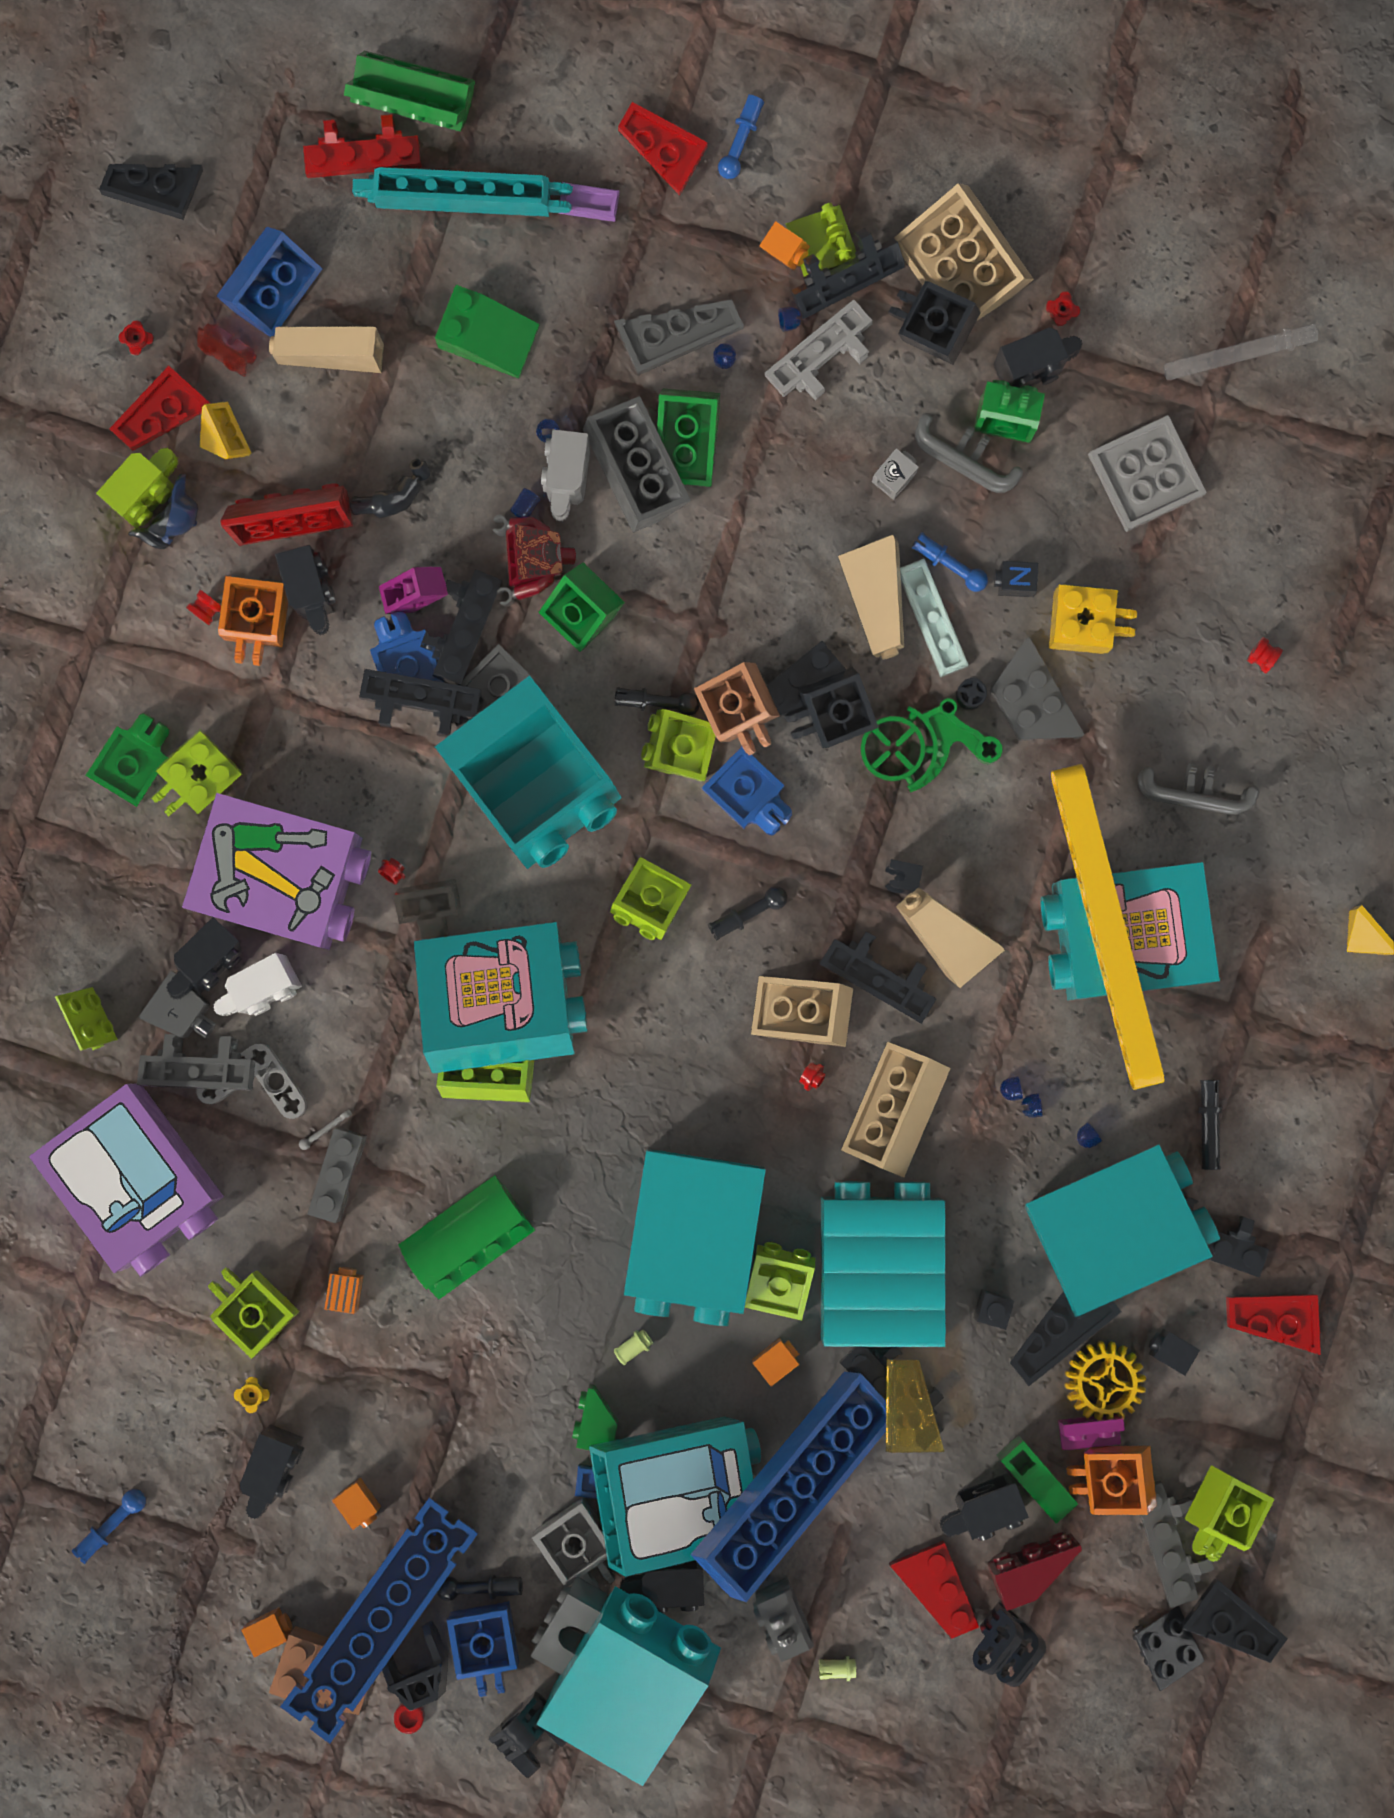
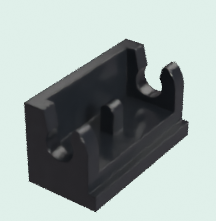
[885,859,923,895]

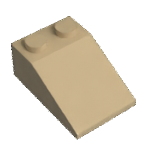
[751,976,853,1047]

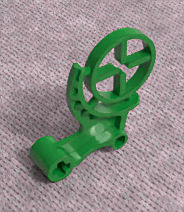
[861,698,1003,793]

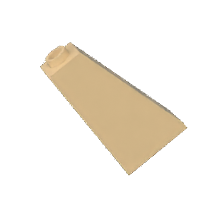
[269,326,384,373]
[838,535,904,660]
[896,888,1005,988]

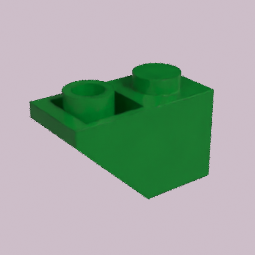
[572,1384,618,1451]

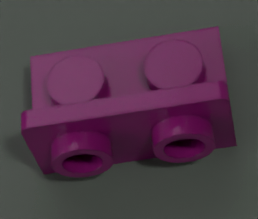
[1058,1413,1125,1450]

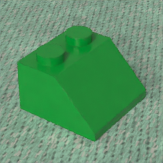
[538,562,625,652]

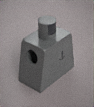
[139,971,216,1038]

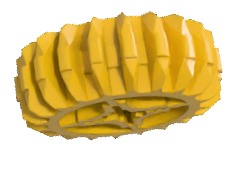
[1064,1341,1146,1420]

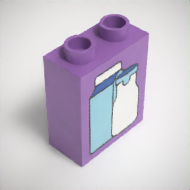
[29,1083,224,1277]

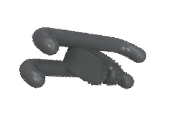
[915,413,1023,493]
[1138,763,1259,815]

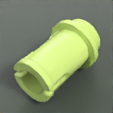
[614,1329,653,1365]
[819,1656,856,1681]

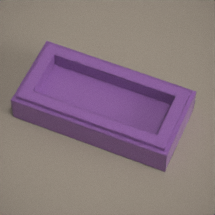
[559,182,620,222]

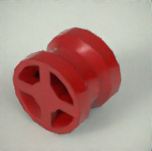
[186,590,221,626]
[1246,637,1283,674]

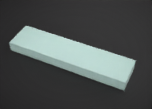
[900,558,969,677]

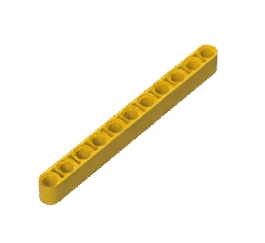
[1051,764,1164,1090]

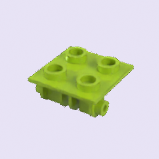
[785,203,856,276]
[55,987,118,1051]

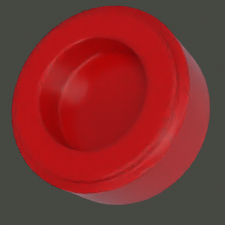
[394,1703,425,1734]

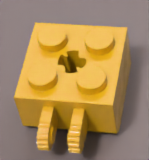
[1049,584,1137,654]

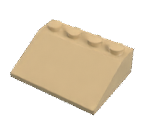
[894,183,1034,321]

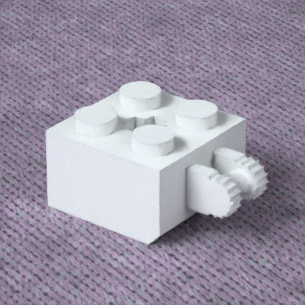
[213,953,302,1016]

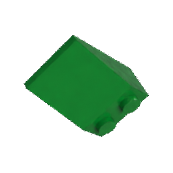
[435,285,540,379]
[657,388,721,487]

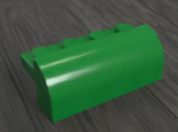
[344,50,475,132]
[398,1175,535,1300]

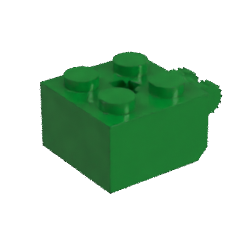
[974,380,1045,443]

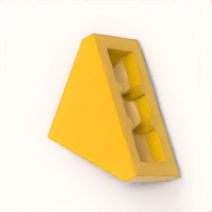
[200,402,251,459]
[1347,905,1394,955]

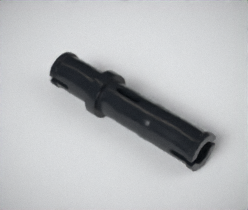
[1198,1080,1222,1170]

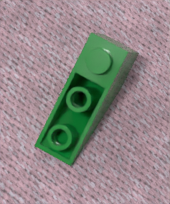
[996,1435,1078,1524]

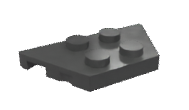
[991,637,1084,741]

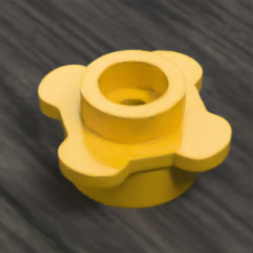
[234,1377,270,1413]

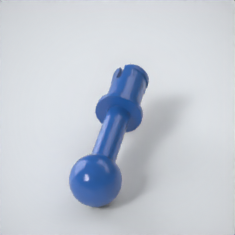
[718,94,765,179]
[911,532,988,592]
[71,1489,146,1564]

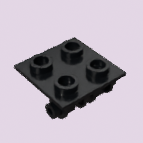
[1132,1606,1204,1691]

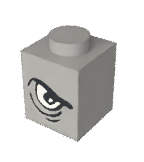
[872,448,919,500]

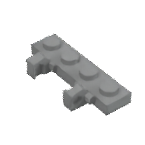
[765,300,873,401]

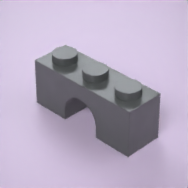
[307,1127,367,1223]
[531,1576,608,1674]

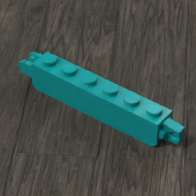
[352,167,573,217]

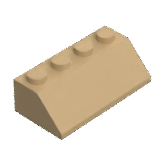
[841,1042,951,1178]

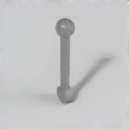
[299,1109,352,1150]

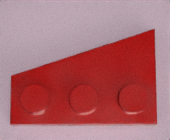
[618,102,708,196]
[109,366,211,451]
[1226,1294,1321,1355]
[889,1540,979,1639]

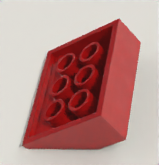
[220,483,353,546]

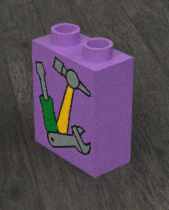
[182,793,371,950]

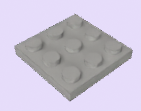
[1088,415,1207,532]

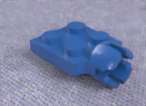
[370,611,445,683]
[702,746,792,836]

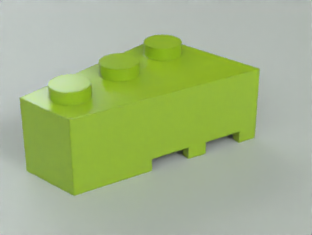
[436,1060,534,1102]

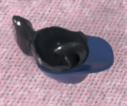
[128,474,198,549]

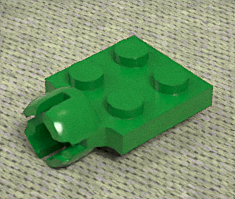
[85,713,169,807]

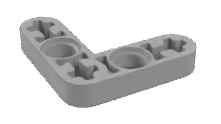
[196,1044,307,1119]

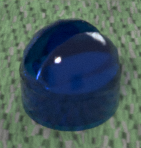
[778,307,801,332]
[713,343,736,369]
[536,419,560,443]
[1000,1076,1023,1101]
[1021,1093,1043,1118]
[1077,1122,1103,1148]

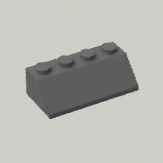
[583,396,691,533]

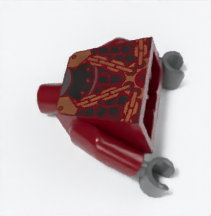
[493,515,576,606]

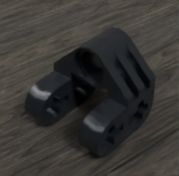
[972,1601,1046,1687]
[489,1691,567,1778]

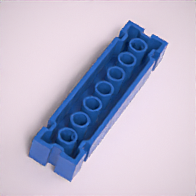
[280,1497,478,1744]

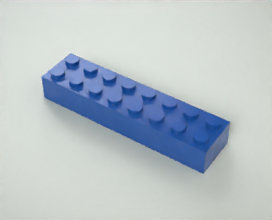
[691,1372,899,1602]

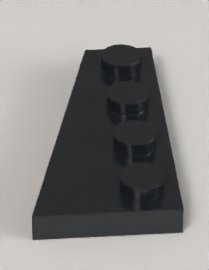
[1010,1291,1122,1387]

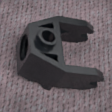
[382,1621,449,1711]

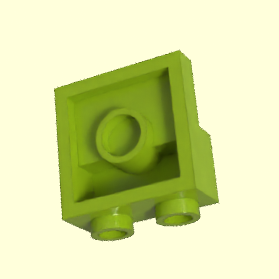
[641,709,716,782]
[610,857,692,940]
[745,1242,816,1321]

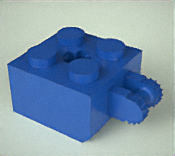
[447,1601,520,1697]

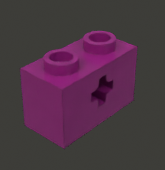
[379,567,448,614]

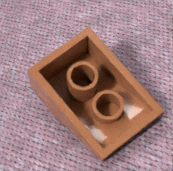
[269,1626,367,1715]

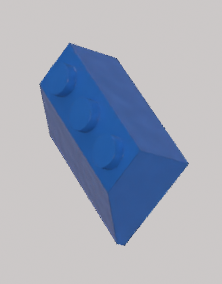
[216,227,322,337]

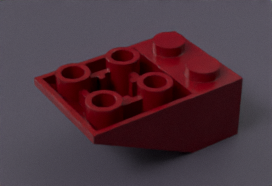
[987,1532,1082,1611]

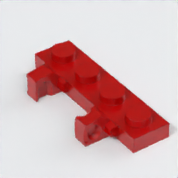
[303,114,422,178]

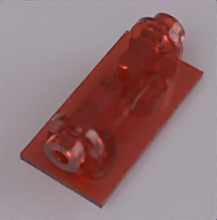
[197,323,257,377]

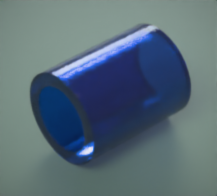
[510,488,541,517]

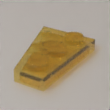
[886,1360,945,1453]

